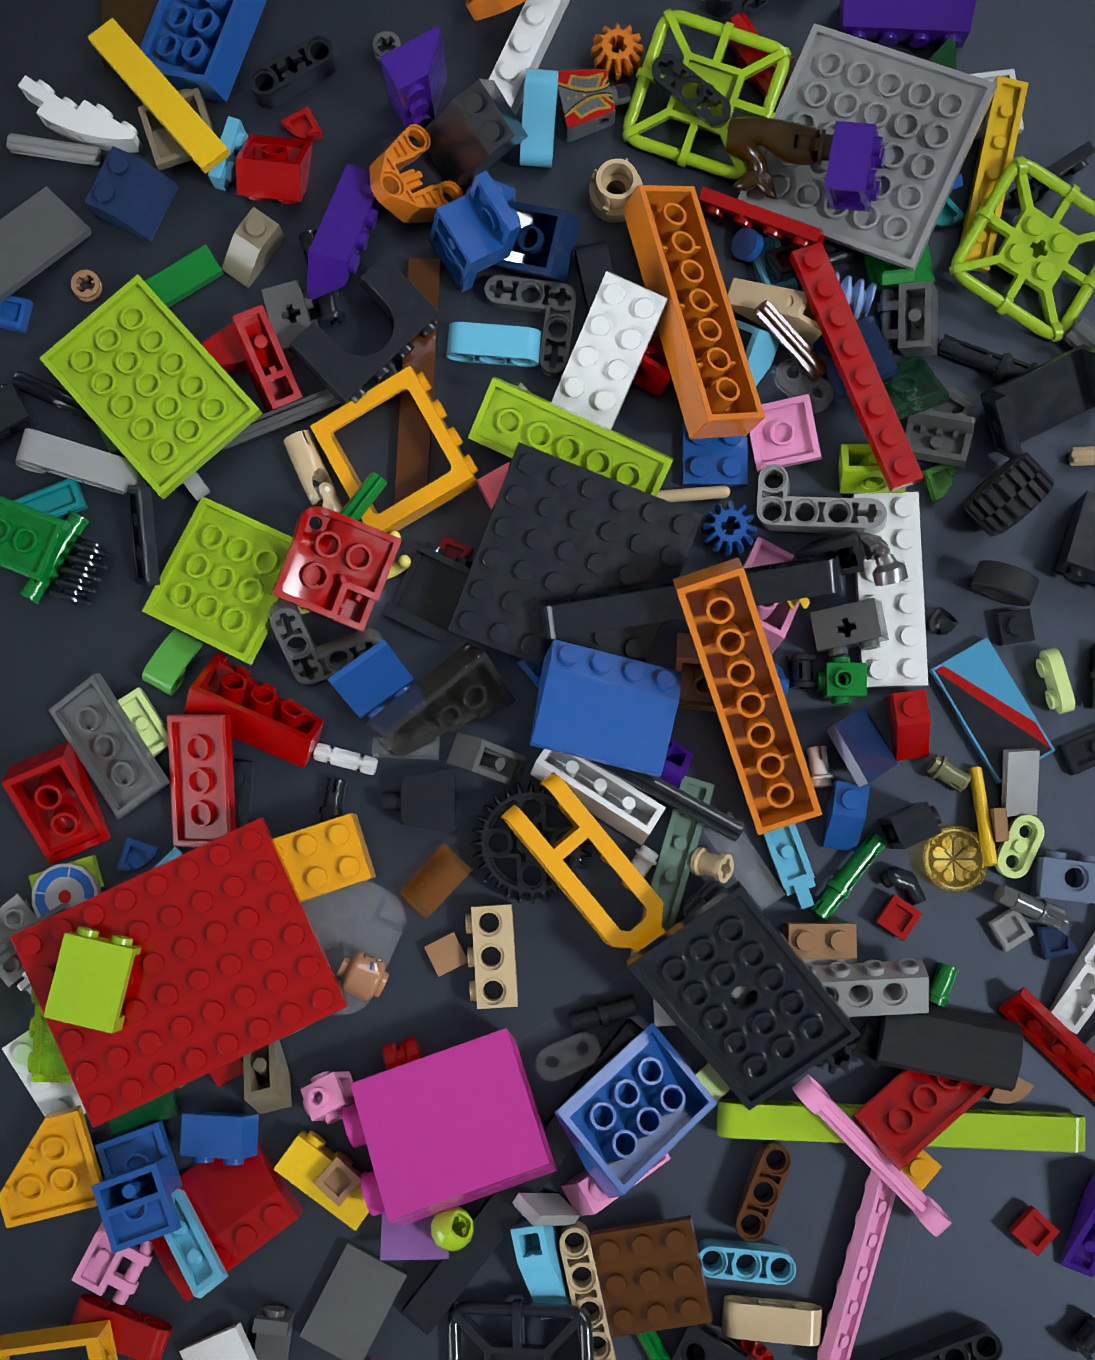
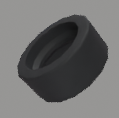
[971,560,1039,607]

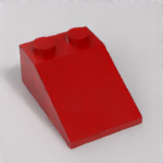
[1,741,111,864]

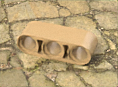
[721,1295,822,1346]

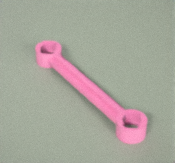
[792,1074,952,1237]

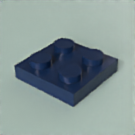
[812,315,899,400]

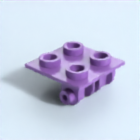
[380,1212,449,1261]

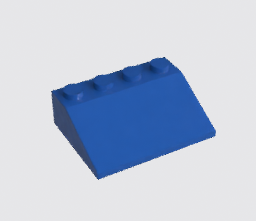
[140,0,267,102]
[530,639,682,777]
[554,1022,717,1198]

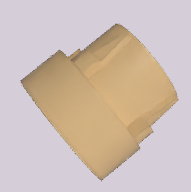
[589,158,643,223]

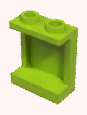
[43,927,142,1033]

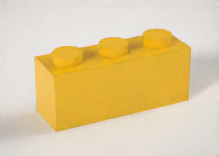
[273,1130,369,1231]

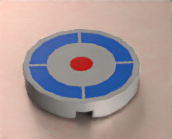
[32,863,101,918]

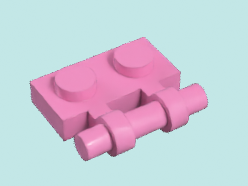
[71,1222,154,1305]

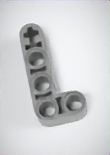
[15,428,148,496]
[757,464,887,534]

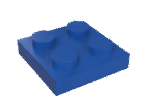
[682,420,748,487]

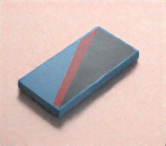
[929,637,1055,784]

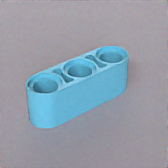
[520,68,559,168]
[446,322,541,367]
[698,1238,796,1285]

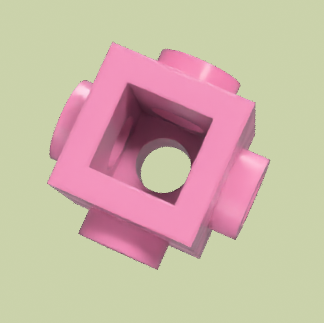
[300,1071,355,1124]

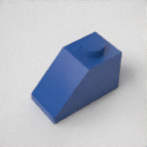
[822,781,870,852]

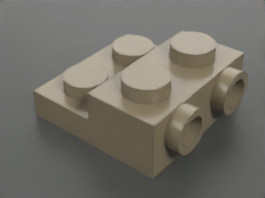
[137,88,214,171]

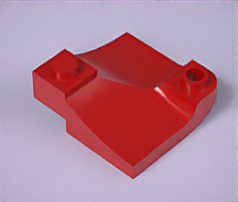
[270,506,402,632]

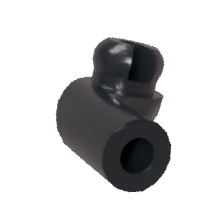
[880,866,926,906]

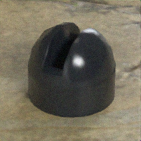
[929,607,959,636]

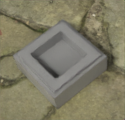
[985,908,1034,952]

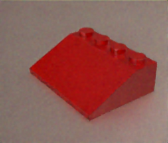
[150,1144,304,1302]

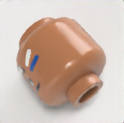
[336,951,389,1001]

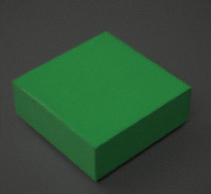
[875,264,915,286]

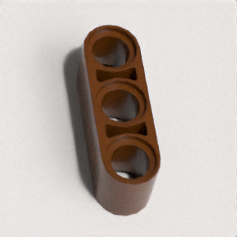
[732,1140,792,1241]

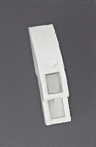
[18,75,144,153]

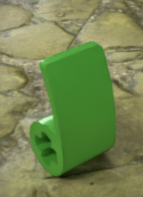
[142,628,203,696]

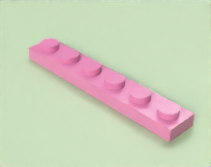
[817,1169,896,1360]

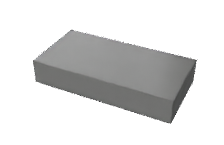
[1001,748,1040,817]
[512,1193,580,1226]

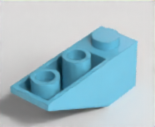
[510,1217,572,1320]

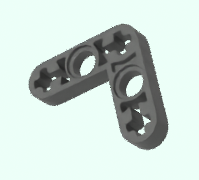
[484,275,576,377]
[269,600,383,685]

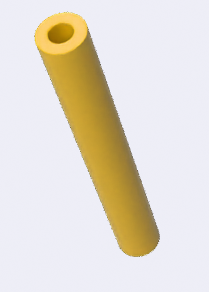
[968,767,998,866]

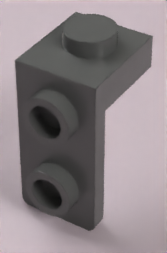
[252,1305,295,1360]

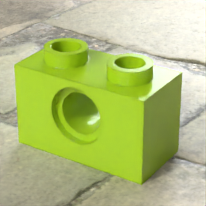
[838,444,907,494]

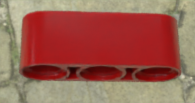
[69,1293,173,1360]

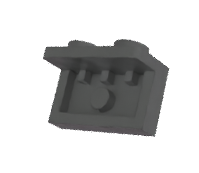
[905,407,975,468]

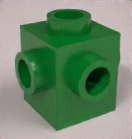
[816,657,867,705]

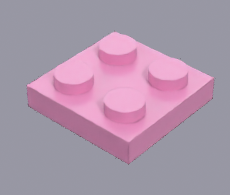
[749,394,822,473]

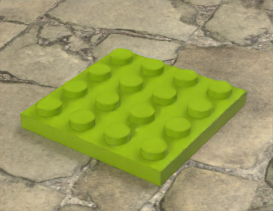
[142,496,293,665]

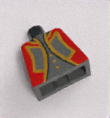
[557,69,631,142]

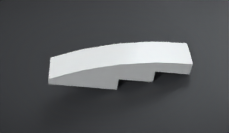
[1049,932,1095,1034]

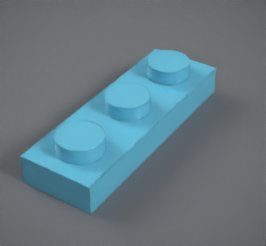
[164,1188,229,1299]

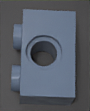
[1030,851,1095,904]

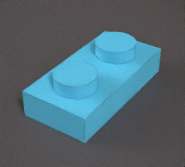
[208,116,248,191]

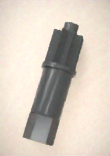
[994,885,1069,929]

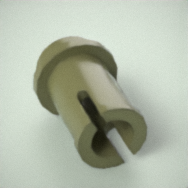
[926,755,971,793]

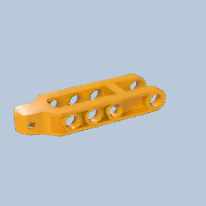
[502,772,666,953]

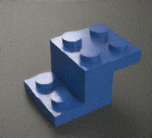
[428,171,521,293]
[91,1120,183,1254]

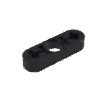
[652,54,731,128]

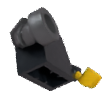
[787,531,908,611]

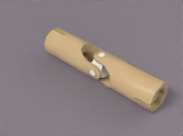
[283,430,344,524]

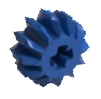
[701,500,757,557]

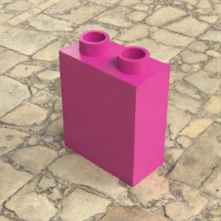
[342,1028,557,1226]

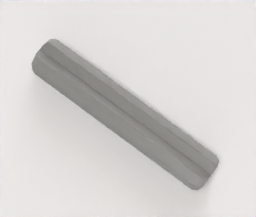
[6,133,102,166]

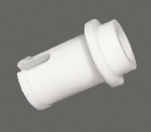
[806,746,834,788]
[631,844,659,878]

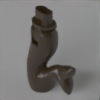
[726,117,834,200]

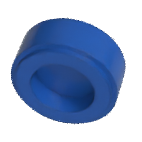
[731,227,764,262]

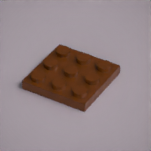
[590,1215,713,1338]

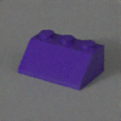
[380,26,447,129]

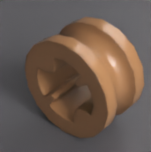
[71,270,102,302]

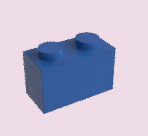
[180,1111,259,1165]

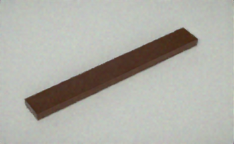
[394,257,441,505]

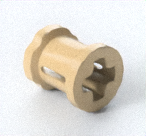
[690,847,734,883]

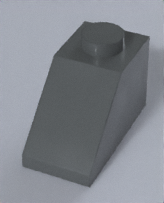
[447,732,528,788]

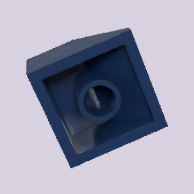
[84,146,179,242]
[494,200,581,283]

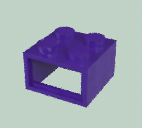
[824,121,885,212]

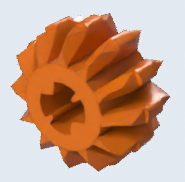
[590,22,644,82]

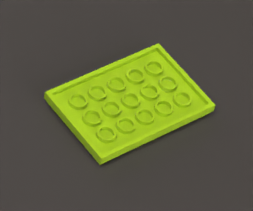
[39,274,263,499]

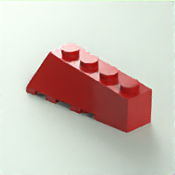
[184,651,324,768]

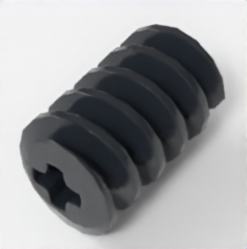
[49,534,113,607]

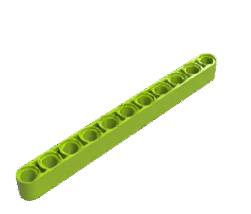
[717,1099,1086,1152]

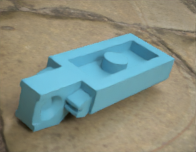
[762,824,815,909]

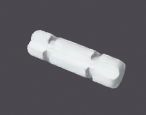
[313,743,378,775]

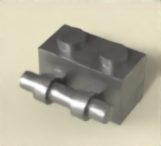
[877,281,938,357]

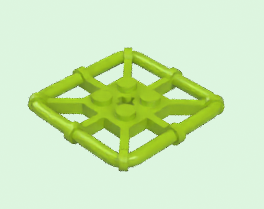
[621,8,792,179]
[948,156,1095,342]

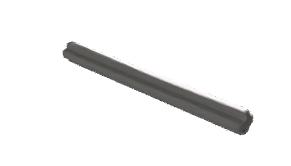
[223,363,398,449]

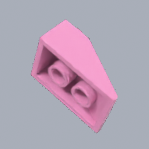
[743,536,800,655]

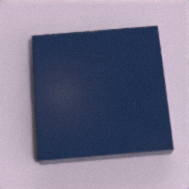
[826,706,898,788]

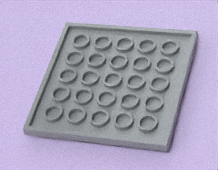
[738,23,997,271]

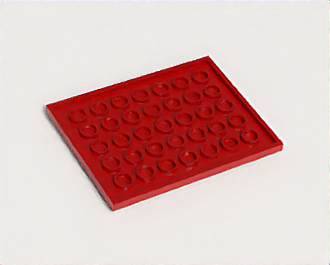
[10,818,349,1128]

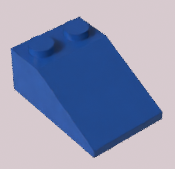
[328,639,416,721]

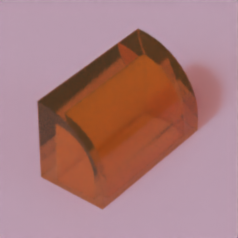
[400,843,474,920]

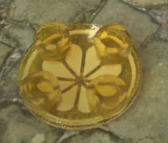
[923,826,988,892]

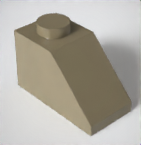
[222,207,285,289]
[243,1040,292,1114]

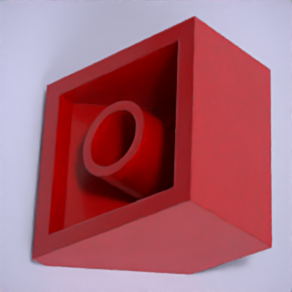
[236,134,313,204]

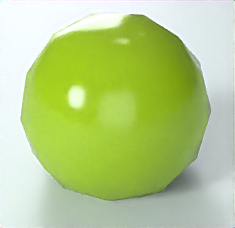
[431,1206,474,1251]

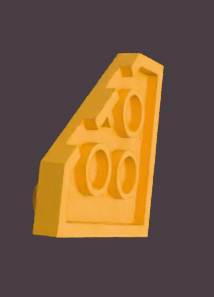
[0,1105,103,1228]

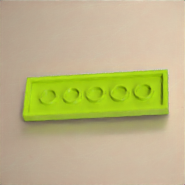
[468,377,674,497]

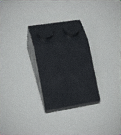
[426,78,528,188]

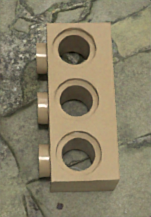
[465,903,518,1009]

